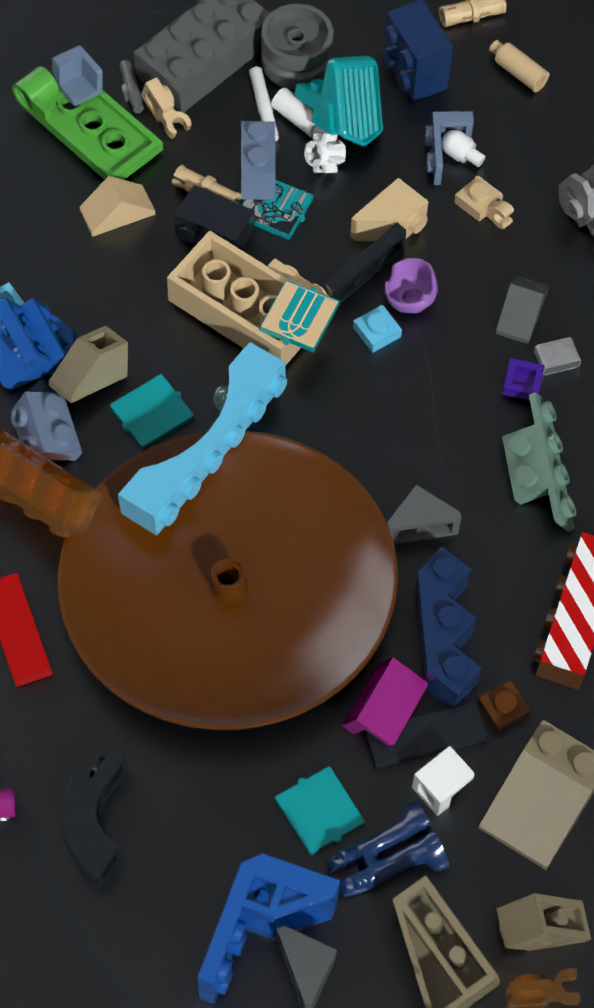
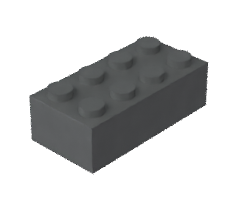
[134,0,270,113]

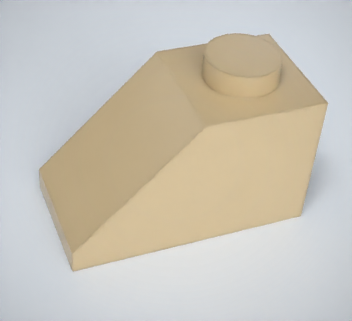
[350,178,429,241]

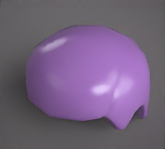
[385,258,438,313]

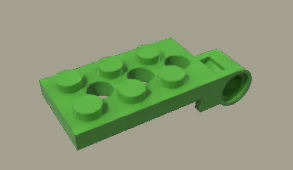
[12,66,163,180]

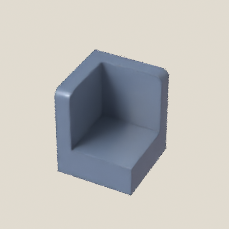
[52,45,103,106]

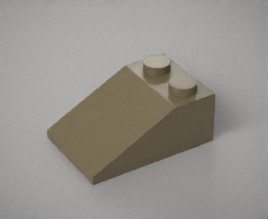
[478,720,594,870]

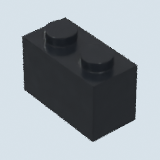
[175,185,255,250]

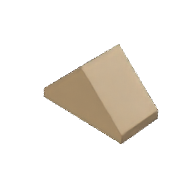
[79,176,155,237]

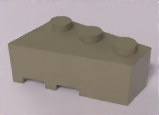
[393,875,500,1008]

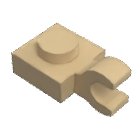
[141,77,191,139]
[455,176,514,230]

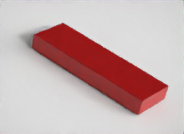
[0,573,52,687]

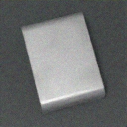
[534,337,581,375]

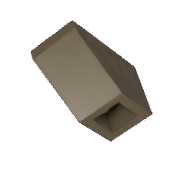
[49,325,128,403]

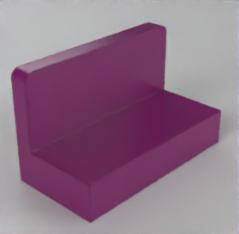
[341,657,428,746]

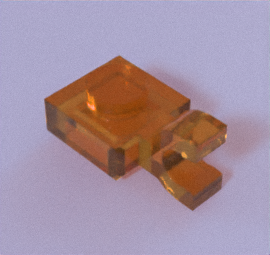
[505,968,580,1008]

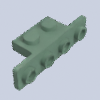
[502,392,576,532]

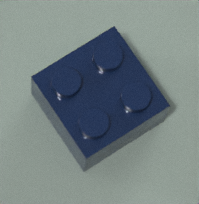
[381,0,453,102]

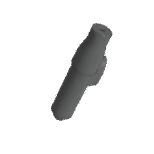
[119,59,144,113]

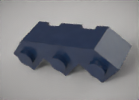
[415,547,482,709]

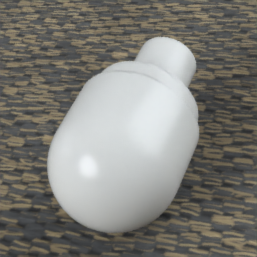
[441,130,486,167]

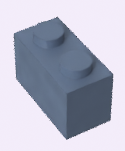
[241,121,275,200]

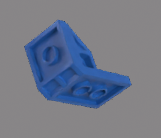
[197,853,340,1004]

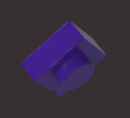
[502,358,545,401]

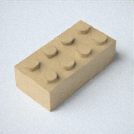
[167,230,301,366]

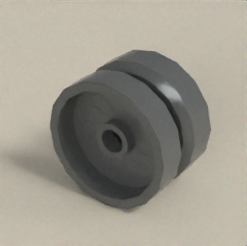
[261,3,334,90]

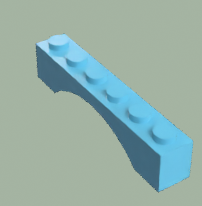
[118,342,287,536]

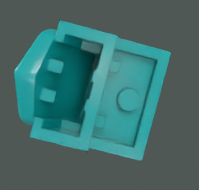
[294,56,384,146]

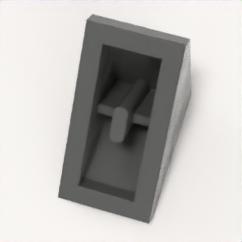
[495,276,549,344]
[387,485,461,544]
[276,926,337,1008]

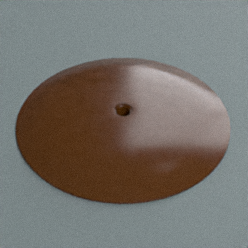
[57,431,398,730]

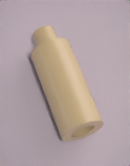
[489,40,549,92]

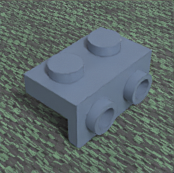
[11,392,82,471]

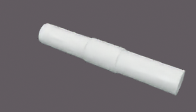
[249,67,279,141]

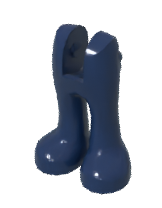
[327,800,450,898]

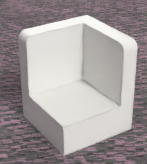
[412,746,474,816]

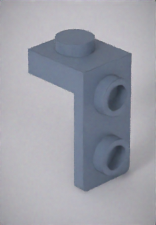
[425,110,474,185]

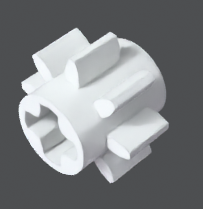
[304,132,346,173]

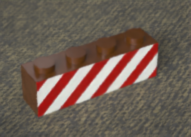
[533,532,594,690]

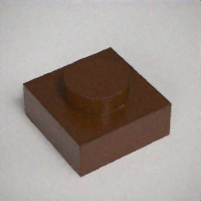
[477,680,531,734]

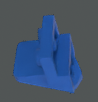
[0,298,77,390]

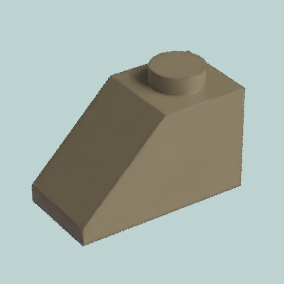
[497,893,592,951]

